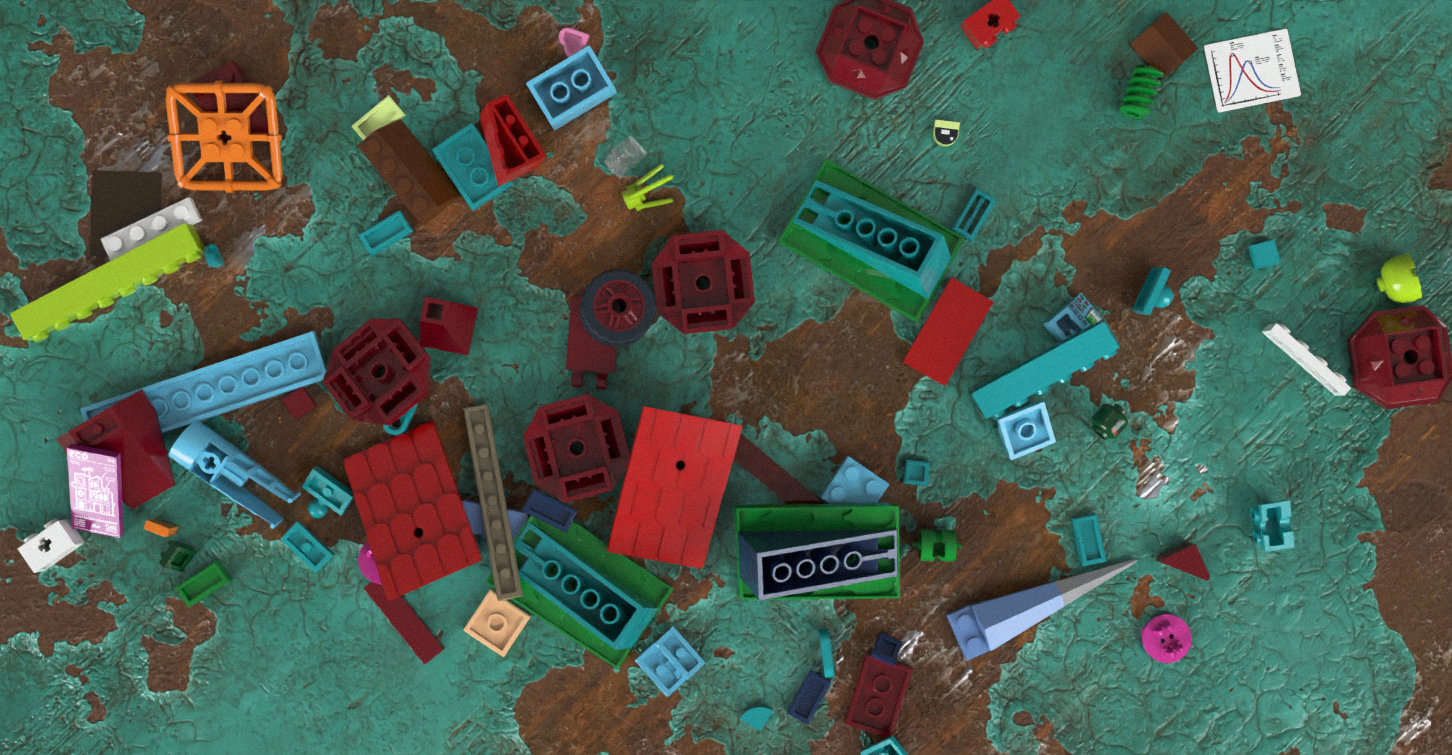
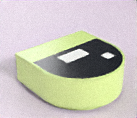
[933,120,960,147]

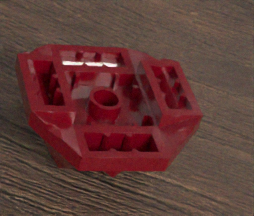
[815,0,924,101]
[651,230,755,335]
[1346,305,1452,409]
[322,319,431,426]
[523,394,630,503]

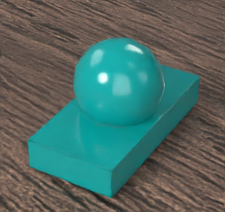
[1132,267,1174,315]

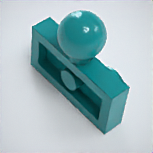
[302,466,354,519]

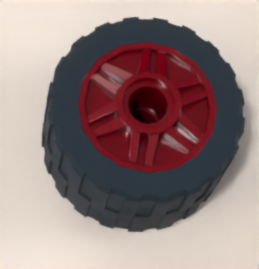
[580,269,656,348]

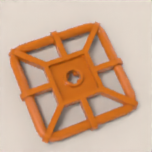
[166,80,283,193]

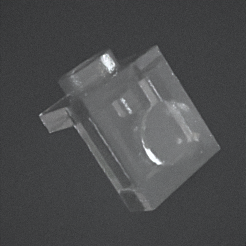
[604,135,647,179]

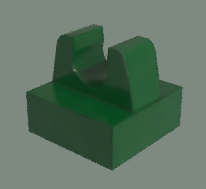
[159,540,196,572]

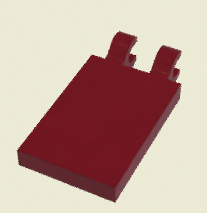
[566,296,620,390]

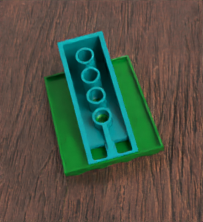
[778,159,964,323]
[485,515,674,669]

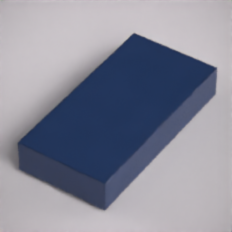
[522,487,578,533]
[787,669,832,725]

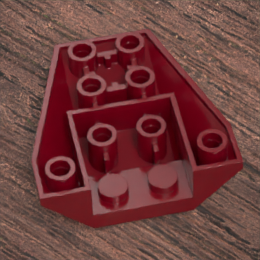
[57,389,176,510]

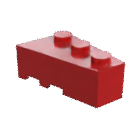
[479,94,546,187]

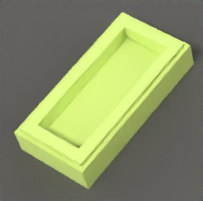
[352,95,406,140]

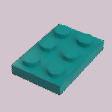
[432,123,514,211]

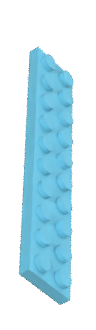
[80,331,327,434]

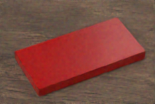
[902,277,994,386]

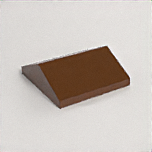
[1129,12,1199,81]

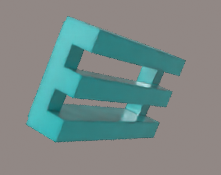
[951,188,997,242]

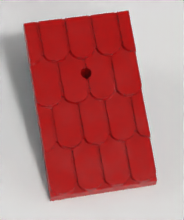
[606,406,742,569]
[343,420,483,601]

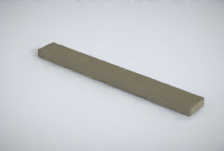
[463,403,523,601]

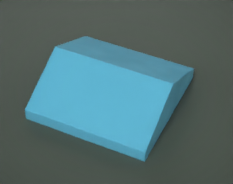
[997,400,1056,460]

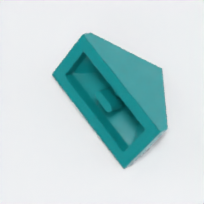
[860,735,908,755]

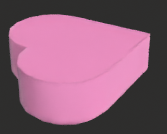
[559,27,589,57]

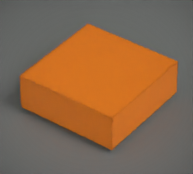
[144,518,178,537]

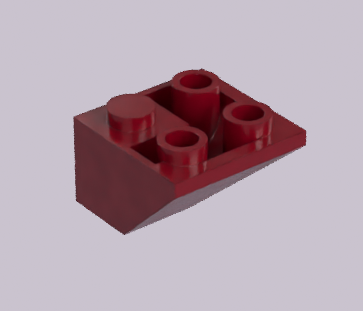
[420,297,478,356]

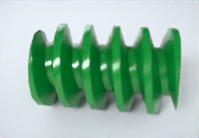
[1119,64,1164,120]

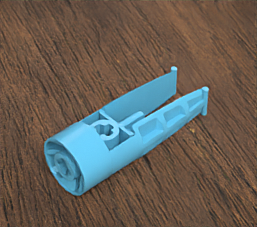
[169,420,301,529]

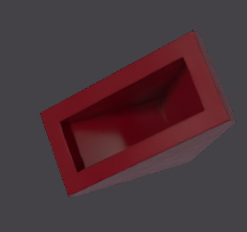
[1155,542,1210,581]

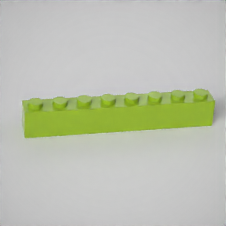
[10,223,205,342]

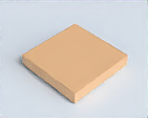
[463,588,532,657]

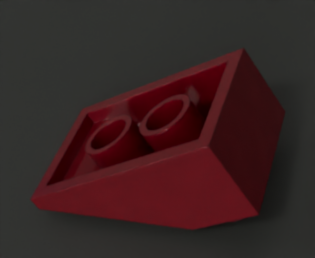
[190,61,269,143]

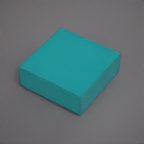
[1248,239,1281,270]
[902,459,931,487]

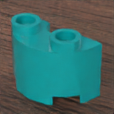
[1250,500,1294,552]

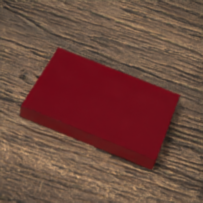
[844,653,913,738]

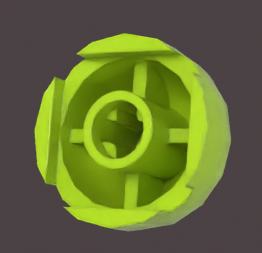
[1376,253,1422,303]

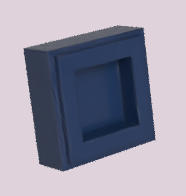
[870,632,902,666]

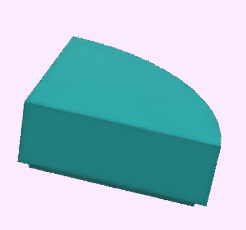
[203,243,225,268]
[740,706,773,731]

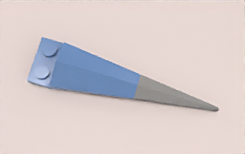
[946,559,1137,661]

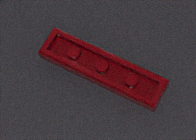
[363,582,445,665]

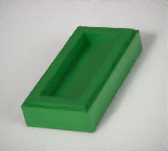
[175,560,232,608]

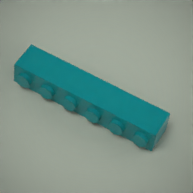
[971,318,1120,419]

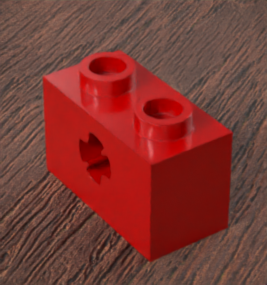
[960,0,1020,50]

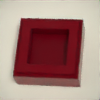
[282,387,317,420]

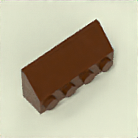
[357,119,462,225]

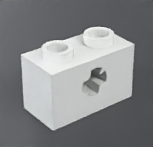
[18,518,85,573]

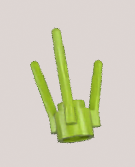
[621,164,674,211]

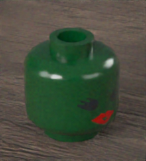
[1091,403,1128,440]

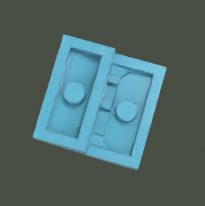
[634,626,705,697]

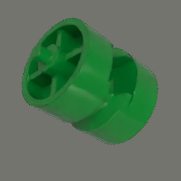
[912,529,962,562]

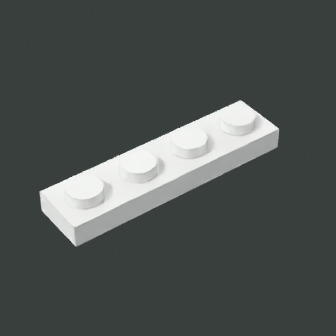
[101,197,202,261]
[1262,323,1351,396]

